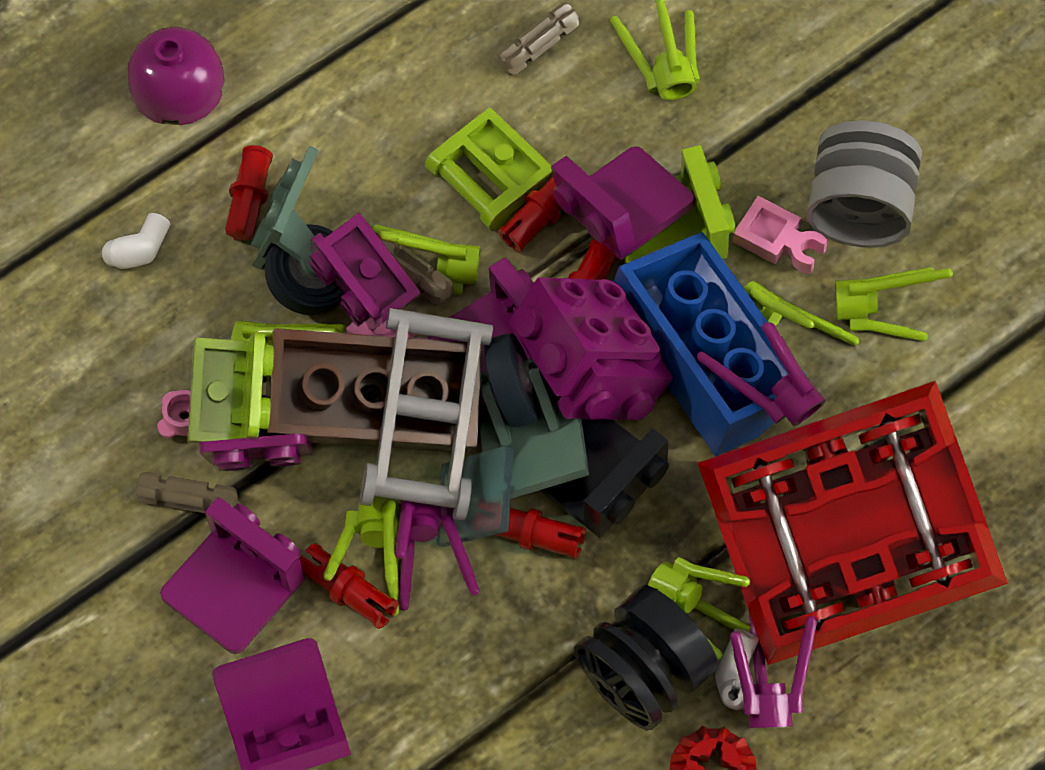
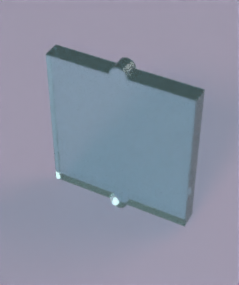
[436,446,515,547]

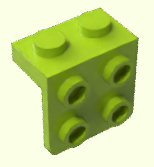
[624,145,735,263]
[187,331,274,443]

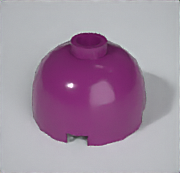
[128,27,225,125]

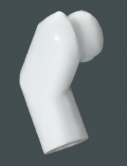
[102,213,171,269]
[715,629,759,710]

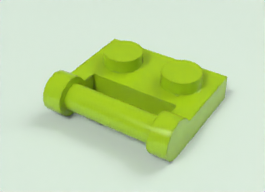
[424,107,553,231]

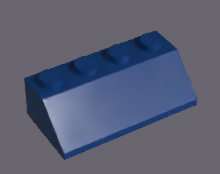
[614,232,806,456]

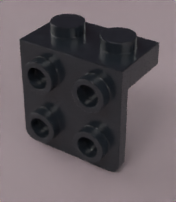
[539,419,669,538]

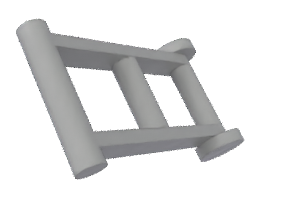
[360,308,493,521]

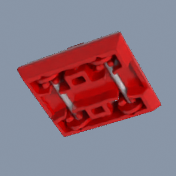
[698,380,1008,665]

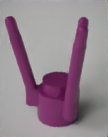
[697,322,826,426]
[395,500,480,611]
[730,613,817,728]

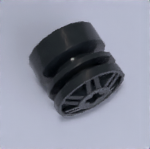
[574,584,718,731]

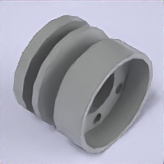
[807,120,922,248]

